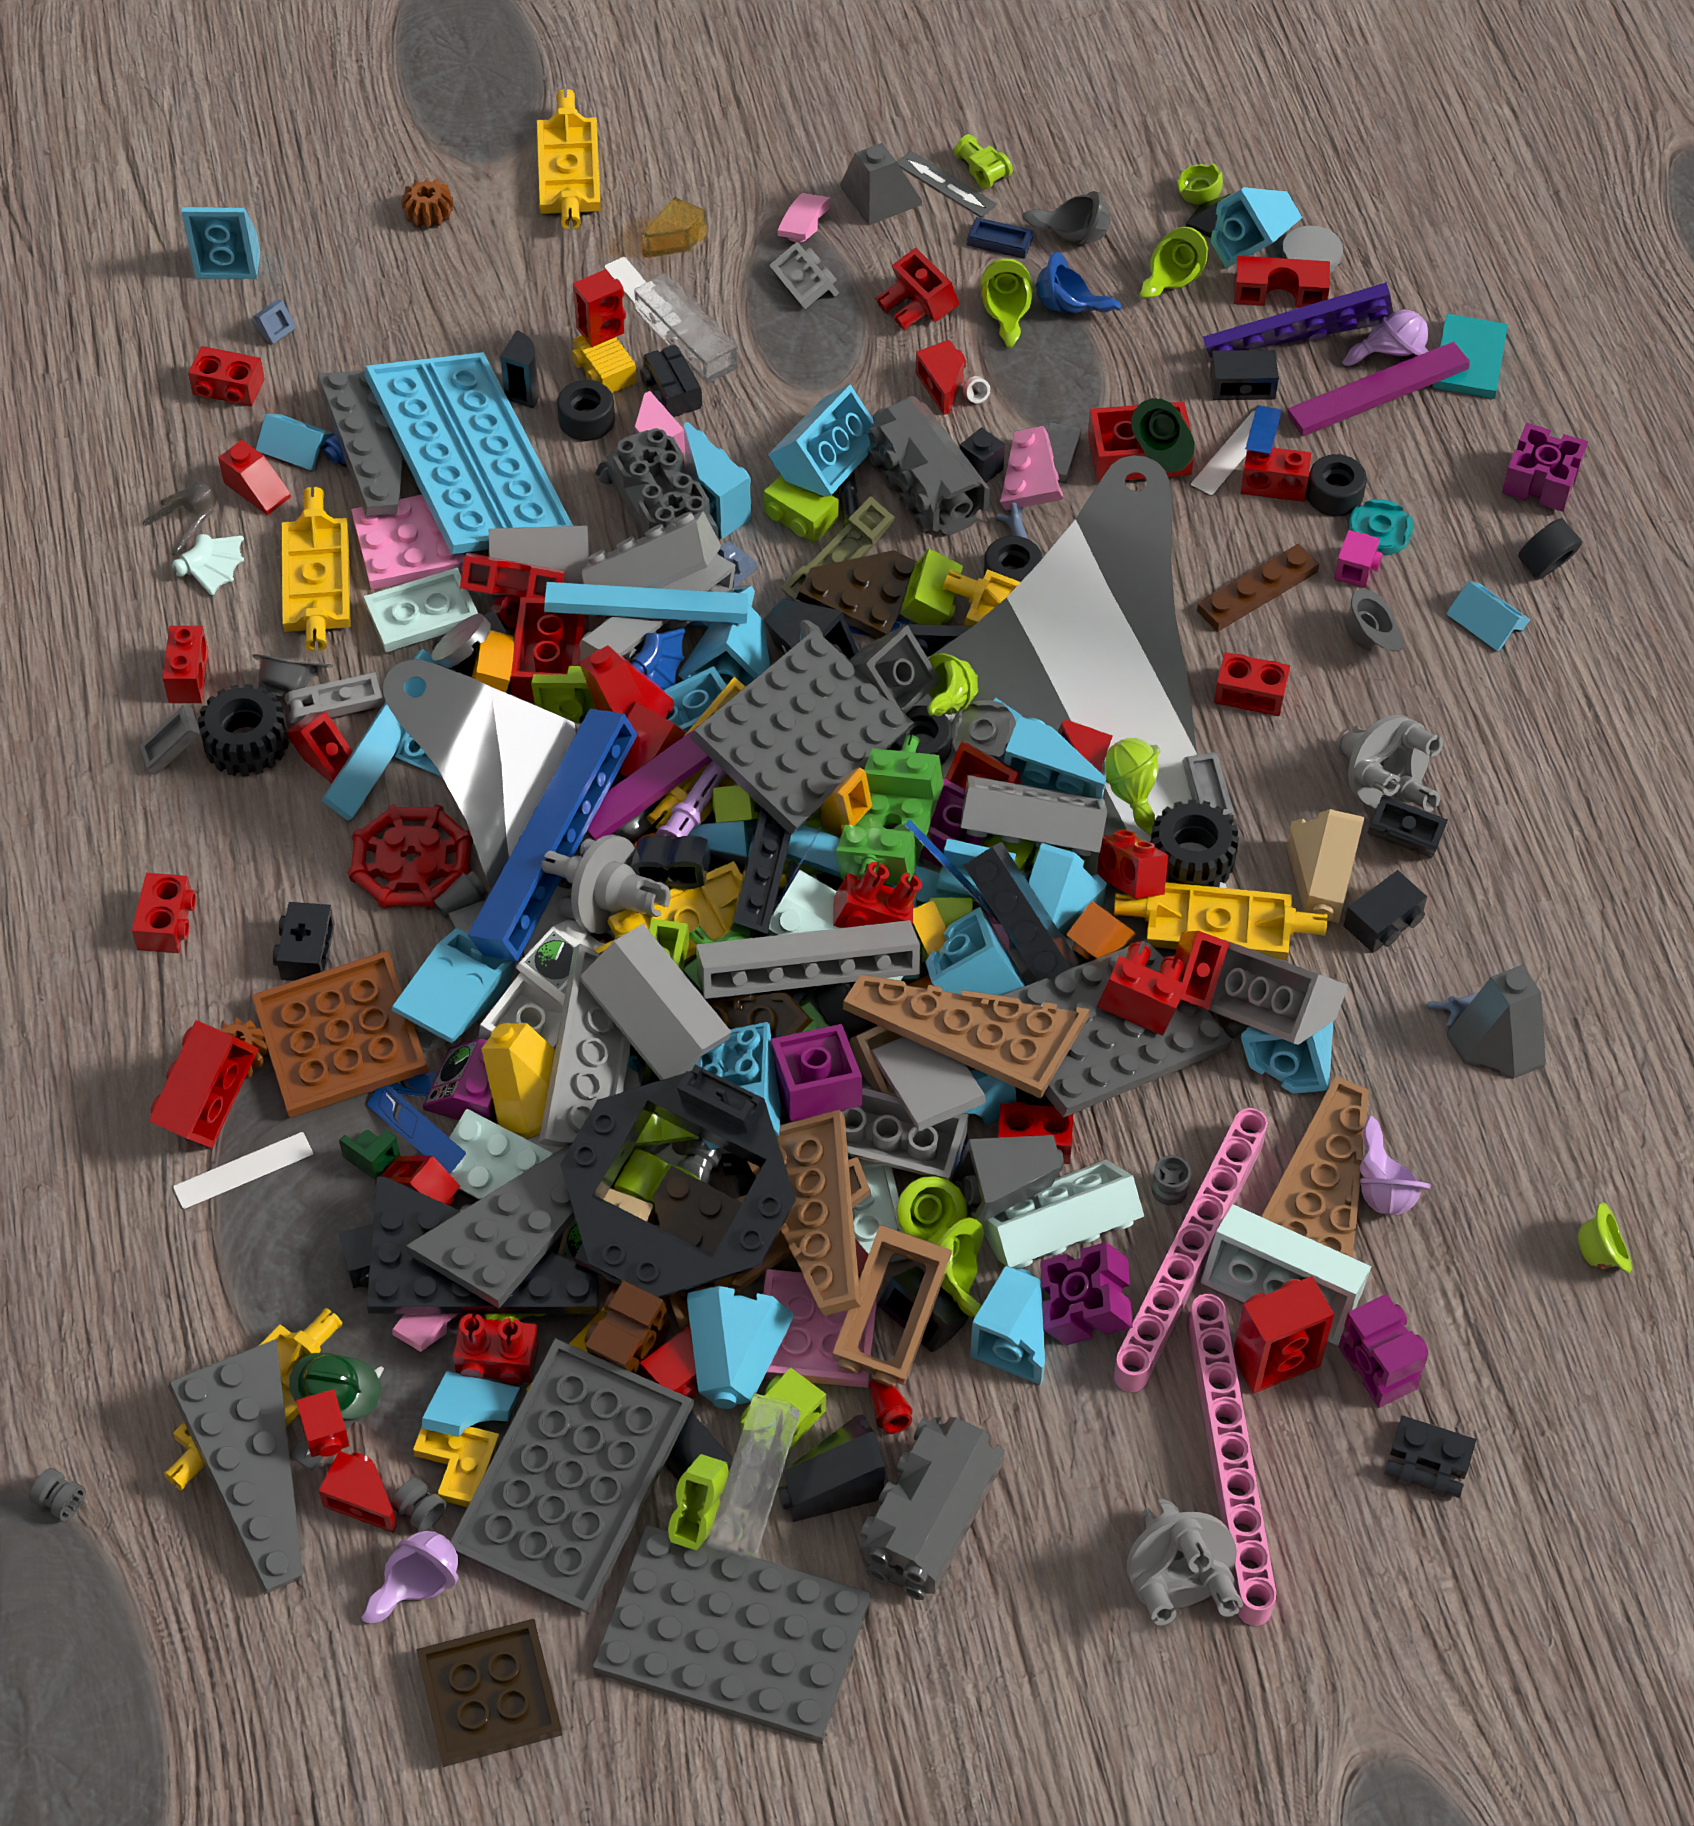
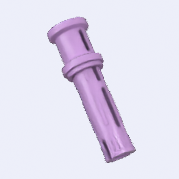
[656,760,727,840]

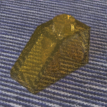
[641,197,708,258]

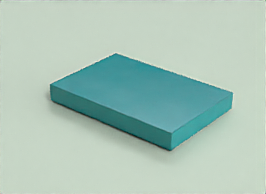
[1433,313,1508,399]

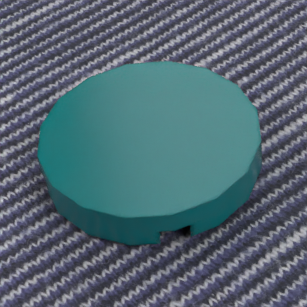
[1348,499,1414,555]

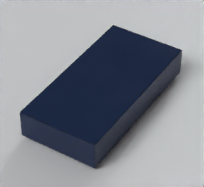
[967,217,1034,259]

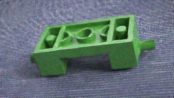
[836,735,944,885]

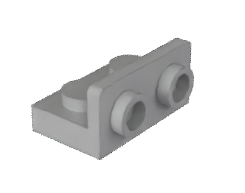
[769,242,839,309]

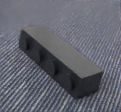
[963,842,1079,981]

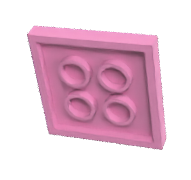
[351,495,465,590]
[763,1269,878,1388]

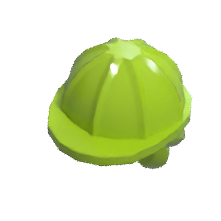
[1139,227,1208,298]
[980,258,1034,349]
[927,653,979,716]
[1105,738,1160,835]
[927,1217,984,1318]

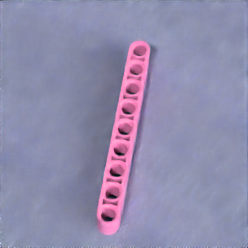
[1114,1108,1268,1392]
[1188,1294,1276,1626]

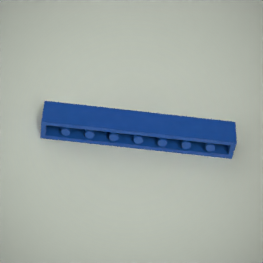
[468,709,638,962]

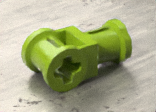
[954,134,1013,189]

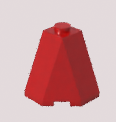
[579,645,674,719]

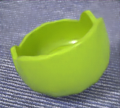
[1177,164,1223,206]

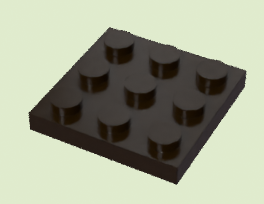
[416,1619,562,1767]

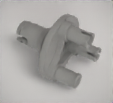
[1336,715,1443,812]
[542,835,671,934]
[1127,1499,1243,1626]

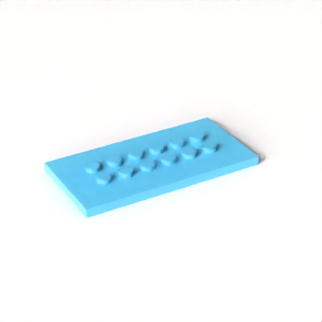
[364,352,573,554]

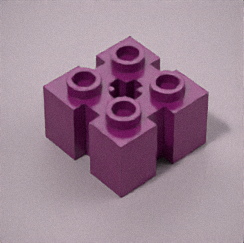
[1502,423,1588,512]
[1040,1242,1133,1346]
[1338,1294,1428,1408]

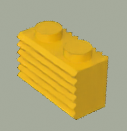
[571,335,637,394]

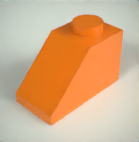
[1066,901,1137,960]

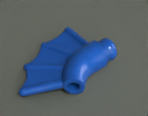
[631,628,685,690]

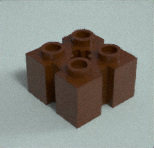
[584,1280,672,1376]

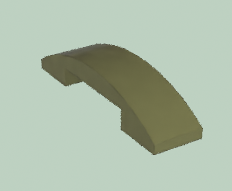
[781,496,895,603]

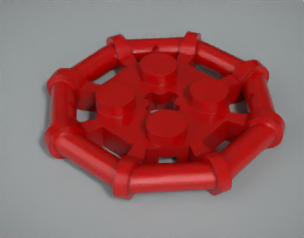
[347,804,473,909]

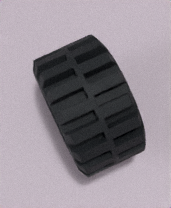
[198,684,289,777]
[1150,800,1239,887]

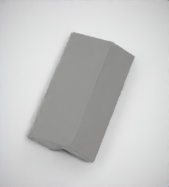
[579,924,731,1080]

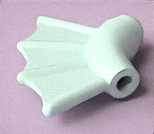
[172,534,244,596]

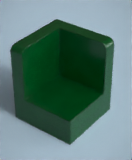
[339,1129,400,1181]

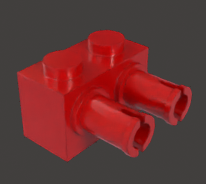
[875,247,960,331]
[833,862,922,928]
[1097,942,1186,1036]
[453,1314,539,1384]

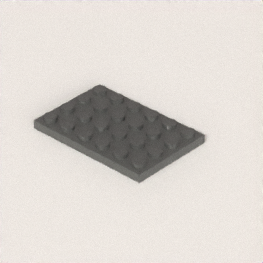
[689,629,914,835]
[1001,940,1232,1118]
[450,1339,694,1615]
[593,1525,871,1744]

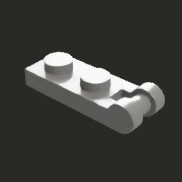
[284,672,384,726]

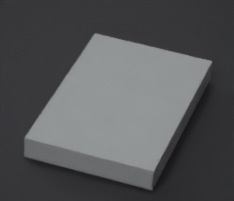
[488,525,589,595]
[872,1037,986,1131]

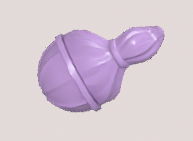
[1342,309,1429,366]
[1360,1116,1431,1215]
[361,1531,459,1623]

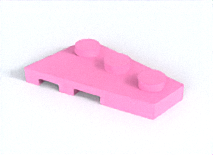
[1000,426,1064,511]

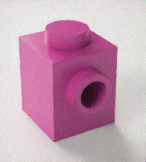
[1334,530,1383,588]

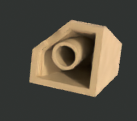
[1286,809,1364,923]

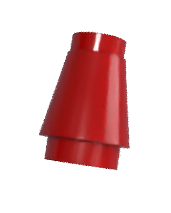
[869,1378,913,1434]

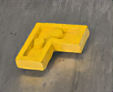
[413,1426,500,1507]

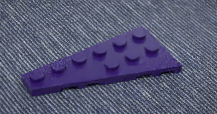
[1203,282,1393,357]

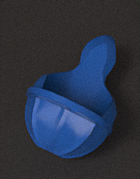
[1035,252,1121,313]

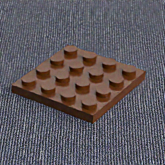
[252,950,429,1118]

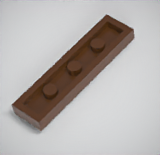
[1197,544,1319,632]

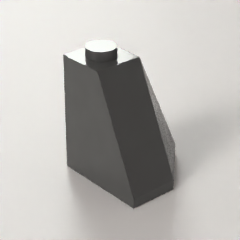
[840,143,922,225]
[1446,964,1546,1079]
[951,1135,1063,1222]

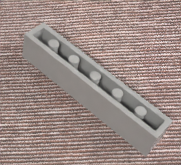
[579,554,736,665]
[696,920,920,999]

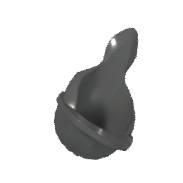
[1022,191,1111,245]

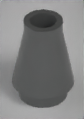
[433,871,488,918]

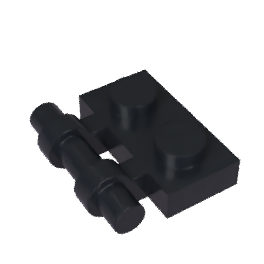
[1384,1415,1477,1499]

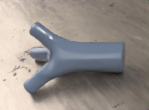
[996,503,1028,539]
[1427,993,1478,1028]

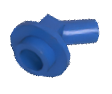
[324,435,347,465]

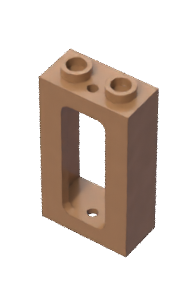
[832,1225,952,1388]

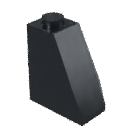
[763,599,859,660]
[778,1414,885,1522]

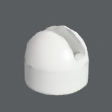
[963,376,990,403]

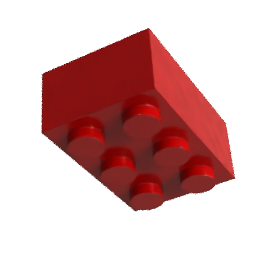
[1087,402,1195,482]
[510,597,589,702]
[149,1020,259,1148]
[1233,1276,1334,1394]

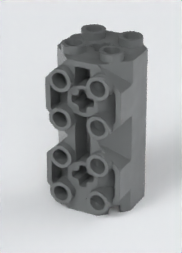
[867,396,990,536]
[607,428,718,538]
[860,1417,1005,1600]

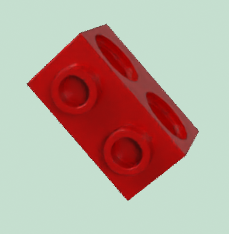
[573,269,626,347]
[188,346,265,406]
[1240,447,1312,502]
[162,626,209,703]
[1214,652,1291,717]
[1097,830,1168,899]
[132,872,196,953]
[998,1102,1073,1164]

